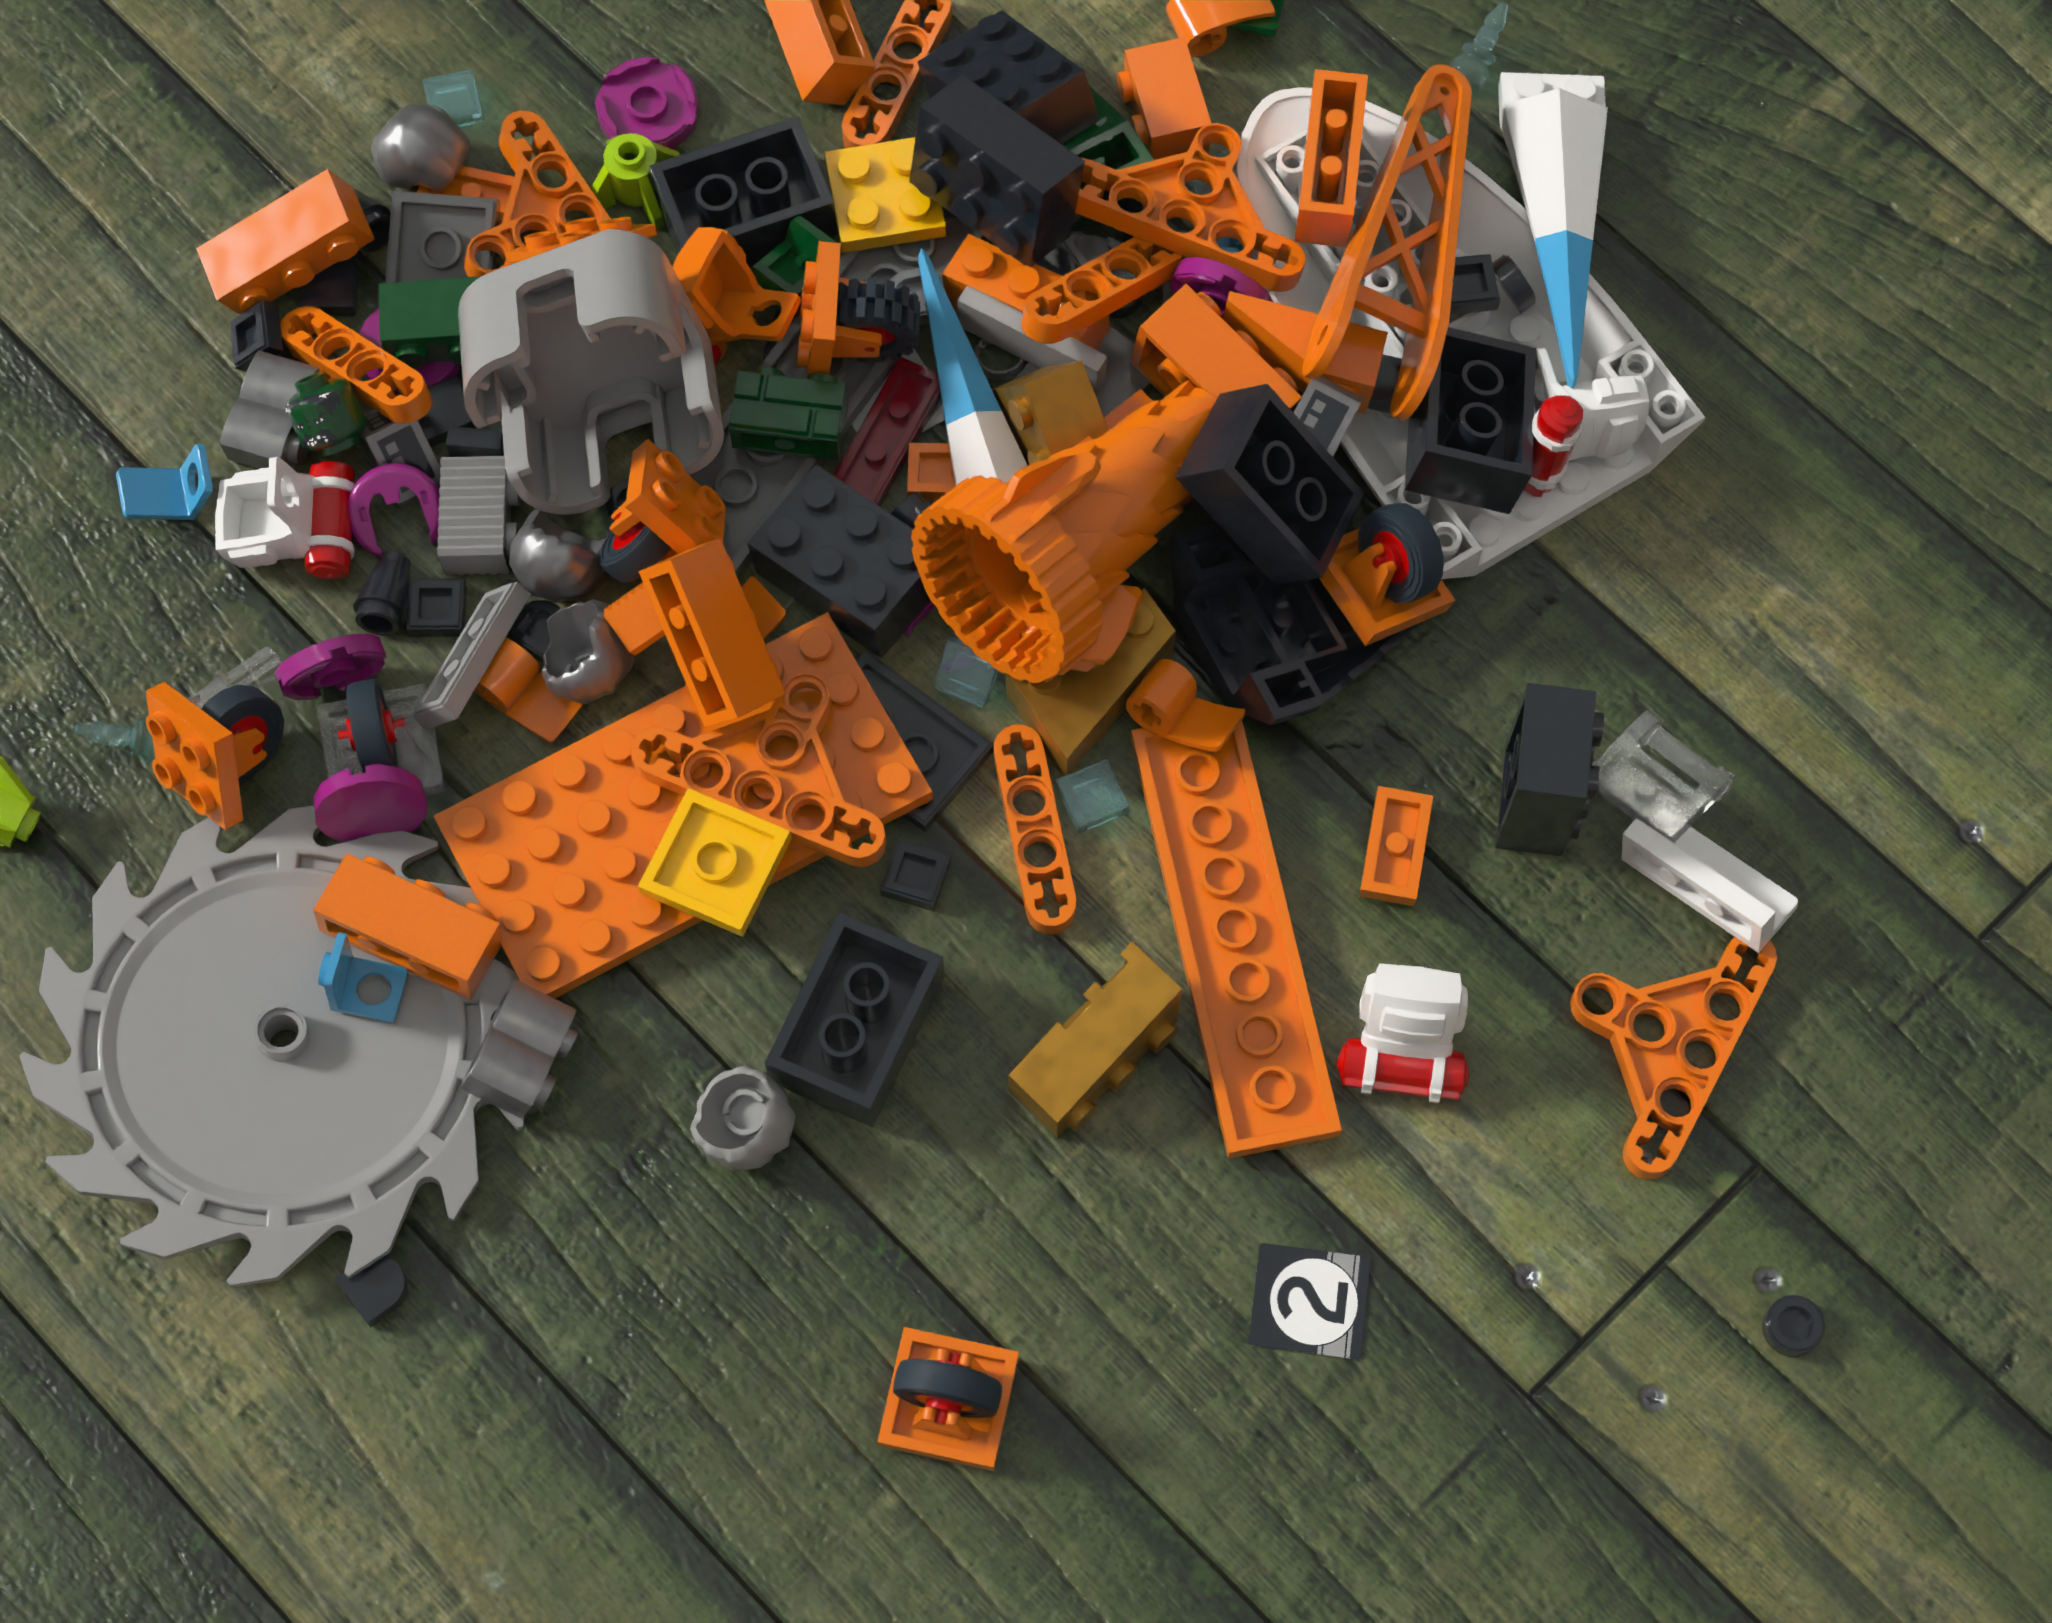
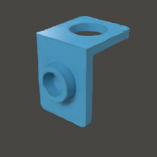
[116,444,213,520]
[318,932,408,1023]

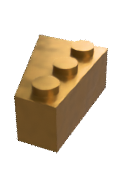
[992,360,1108,465]
[1006,588,1176,782]
[1008,941,1182,1138]

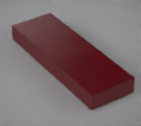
[833,357,941,507]

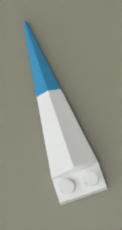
[1498,72,1608,389]
[918,248,1028,666]

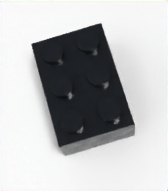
[917,10,1100,145]
[909,75,1085,267]
[649,116,837,264]
[1405,327,1536,514]
[1175,384,1364,585]
[747,464,931,658]
[1495,683,1604,856]
[765,912,945,1127]

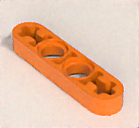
[842,0,952,148]
[1021,237,1185,344]
[280,306,433,424]
[994,725,1076,934]

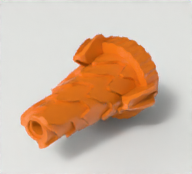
[911,380,1217,683]

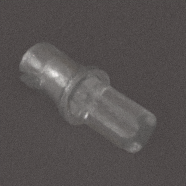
[187,646,282,709]

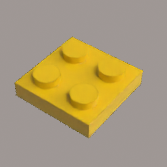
[824,137,946,253]
[638,788,792,937]

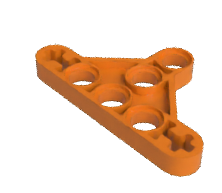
[464,110,611,277]
[1075,123,1306,292]
[630,672,887,867]
[1570,937,1777,1180]

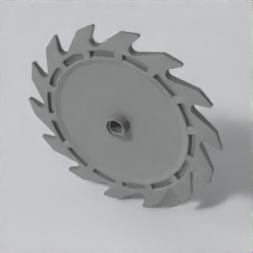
[19,806,525,1288]

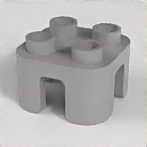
[458,229,724,515]

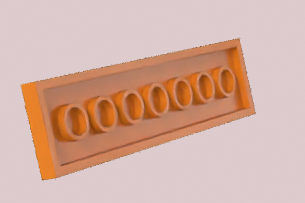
[1131,721,1342,1159]

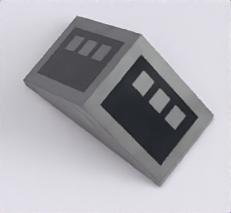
[1294,376,1363,457]
[359,409,441,508]

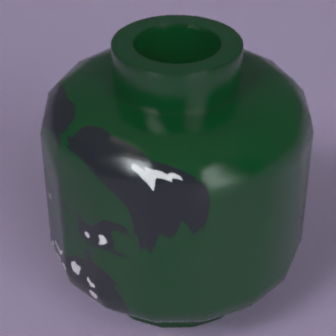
[285,371,366,456]

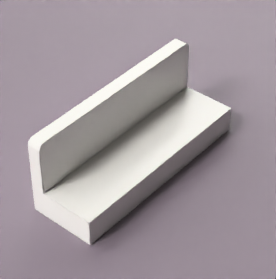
[1621,810,1798,953]

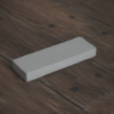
[957,286,1107,397]
[413,582,531,729]

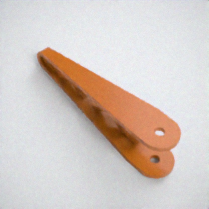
[1302,64,1472,421]

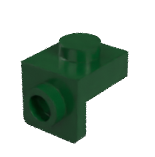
[751,216,836,298]

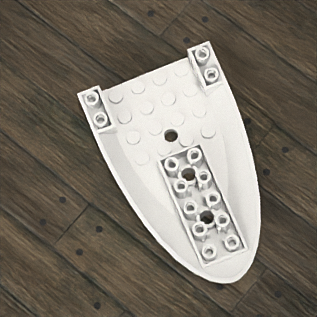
[1236,87,1705,579]

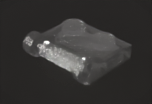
[1592,711,1736,843]

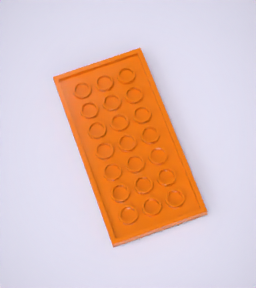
[433,612,933,999]

